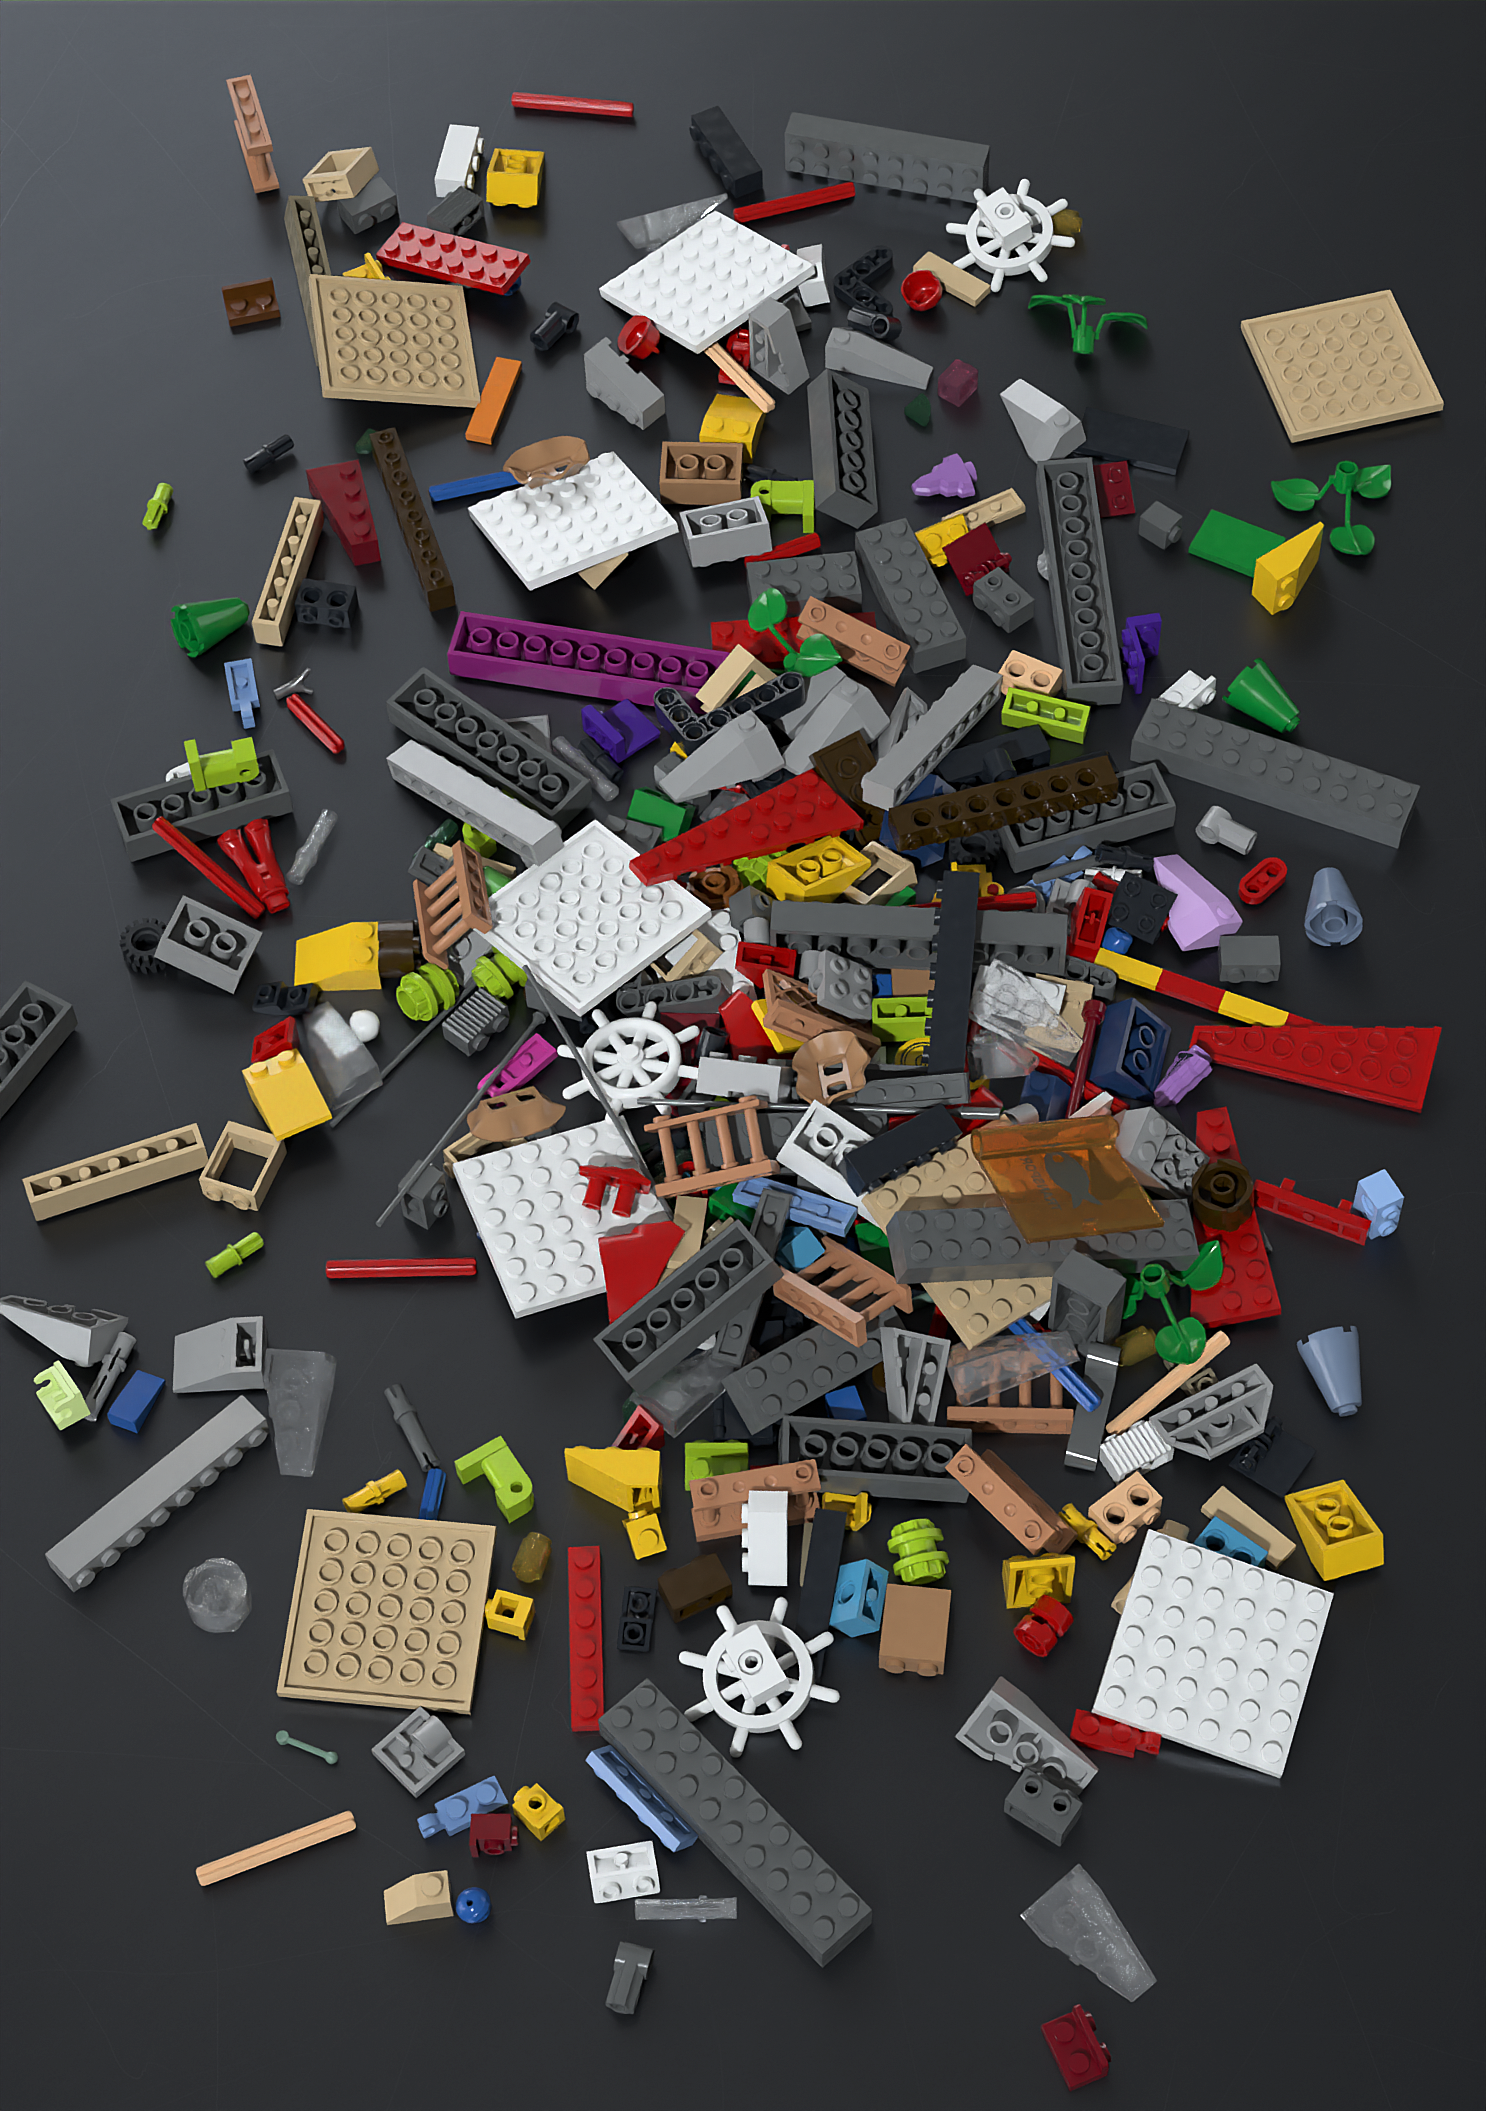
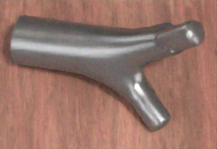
[273,668,313,700]

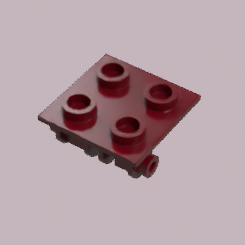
[1093,461,1135,518]
[942,522,1012,596]
[659,1013,720,1068]

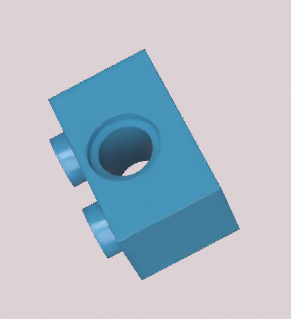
[829,1559,889,1637]

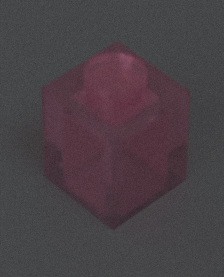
[938,359,978,407]

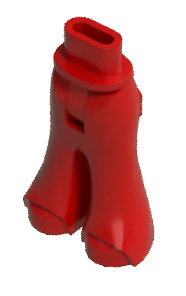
[217,819,291,913]

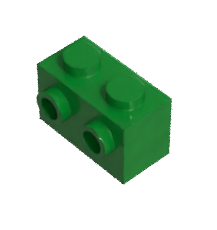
[626,786,696,842]

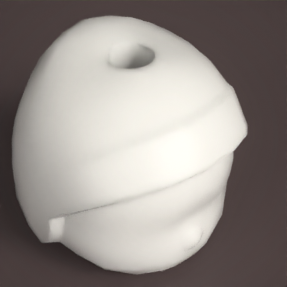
[350,1010,380,1042]

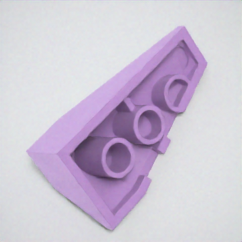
[1153,854,1243,951]

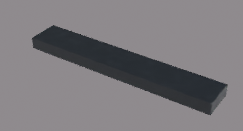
[785,1508,848,1702]

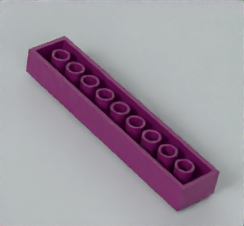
[447,611,730,714]

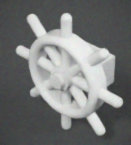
[946,179,1075,292]
[557,1001,700,1125]
[679,1597,840,1758]

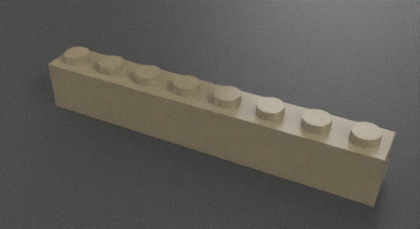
[284,196,331,366]

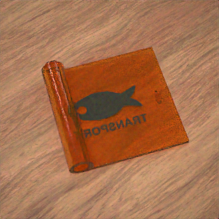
[970,1114,1165,1244]

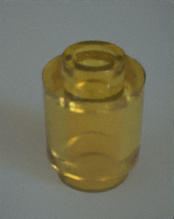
[1051,208,1083,237]
[1111,1326,1157,1367]
[512,1532,552,1583]

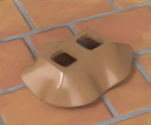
[503,436,590,489]
[792,1031,871,1107]
[467,1086,566,1142]

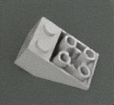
[1105,1107,1210,1207]
[173,1316,268,1393]

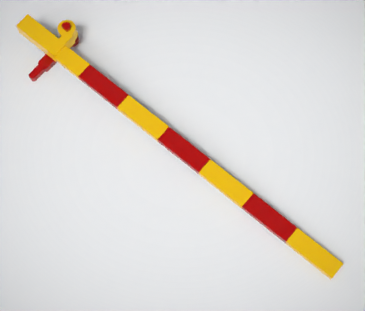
[931,882,1326,1028]

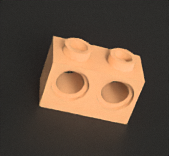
[998,650,1063,698]
[1088,1471,1162,1545]

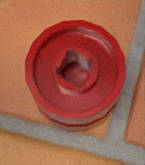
[1013,1595,1074,1657]

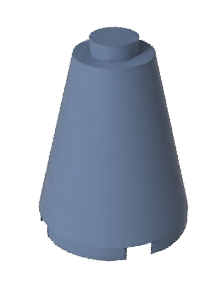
[1304,868,1363,946]
[1297,1326,1362,1417]

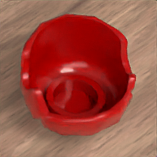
[901,270,942,311]

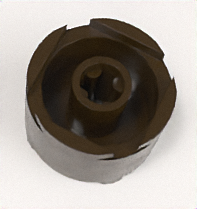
[378,919,423,978]
[1191,1159,1254,1232]

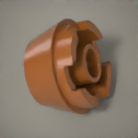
[686,864,743,911]

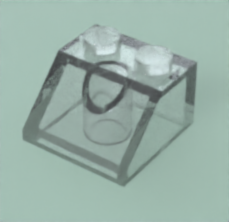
[966,1028,1039,1080]

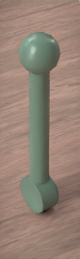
[276,1730,338,1764]

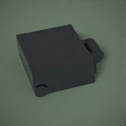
[712,1370,791,1450]

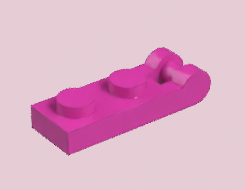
[477,1033,558,1107]

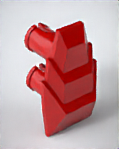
[578,1165,651,1218]

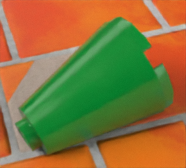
[170,597,250,658]
[1222,657,1301,733]

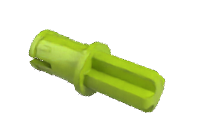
[142,483,174,530]
[205,1232,264,1278]

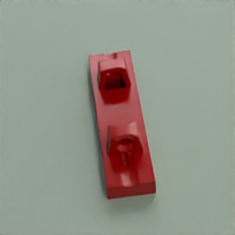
[1253,1178,1372,1246]

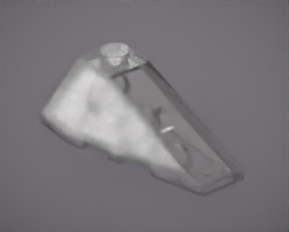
[617,193,728,252]

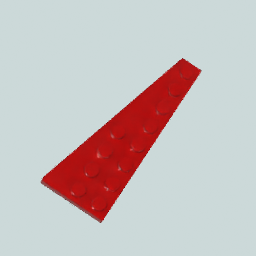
[629,769,864,887]
[1188,1026,1442,1113]
[1190,1107,1281,1329]

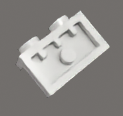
[1156,670,1216,713]
[587,1841,660,1903]

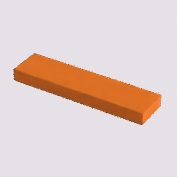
[465,357,522,445]

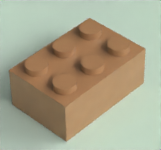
[659,442,743,505]

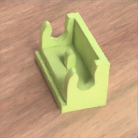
[34,1360,91,1430]

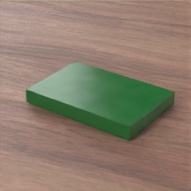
[1188,509,1286,578]

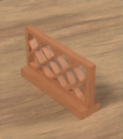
[762,969,881,1061]

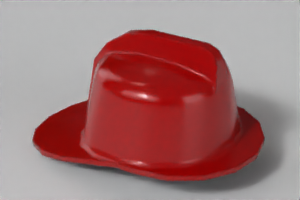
[617,315,661,359]

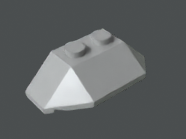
[1149,1363,1274,1460]

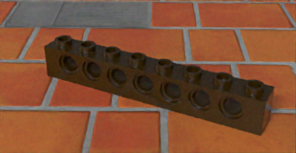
[369,427,456,612]
[888,755,1119,852]

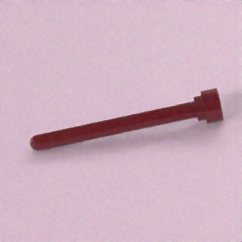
[1065,1000,1107,1121]

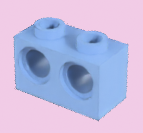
[1352,1169,1404,1239]

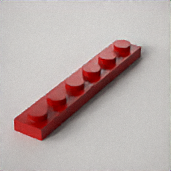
[568,1546,604,1732]

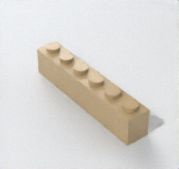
[252,497,324,647]
[22,1123,208,1221]

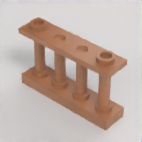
[226,75,280,193]
[796,596,910,687]
[413,840,493,970]
[644,1095,781,1199]
[773,1236,913,1348]
[947,1348,1073,1434]
[945,1444,1078,1555]
[689,1459,821,1542]

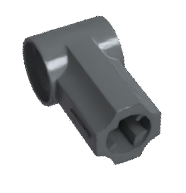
[606,1941,655,2014]

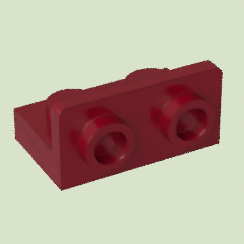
[1041,2003,1111,2091]

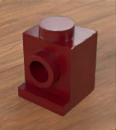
[469,1814,519,1857]

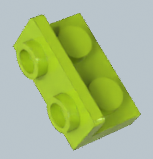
[685,1440,749,1491]

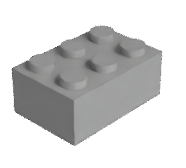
[679,496,773,567]
[154,895,262,994]

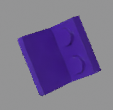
[1120,613,1162,694]
[581,699,660,764]

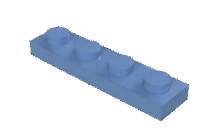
[732,1177,857,1237]
[585,1745,699,1852]

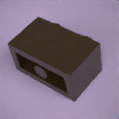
[657,1553,733,1623]

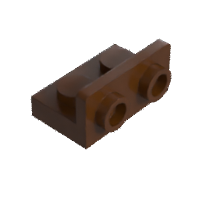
[221,277,281,327]

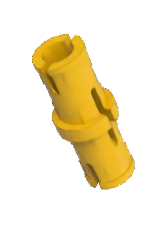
[342,1469,407,1513]
[1058,1503,1116,1560]

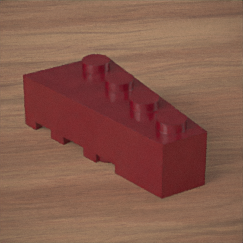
[306,460,381,566]

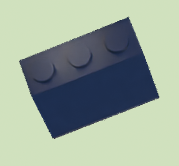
[879,774,956,869]
[1090,998,1171,1103]
[1019,1070,1085,1149]

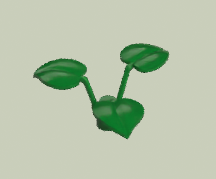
[1028,294,1148,354]
[1271,461,1391,555]
[729,588,842,701]
[1121,1240,1224,1365]

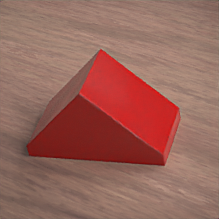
[1070,887,1113,950]
[735,941,797,989]
[251,1016,300,1063]
[611,1404,665,1451]

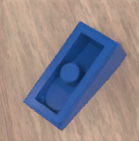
[107,1370,166,1433]

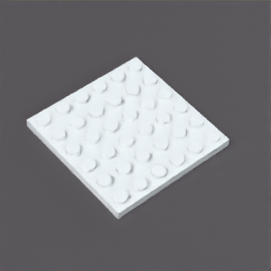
[599,210,815,354]
[468,452,679,590]
[473,820,712,1017]
[453,1115,671,1319]
[1092,1529,1334,1778]

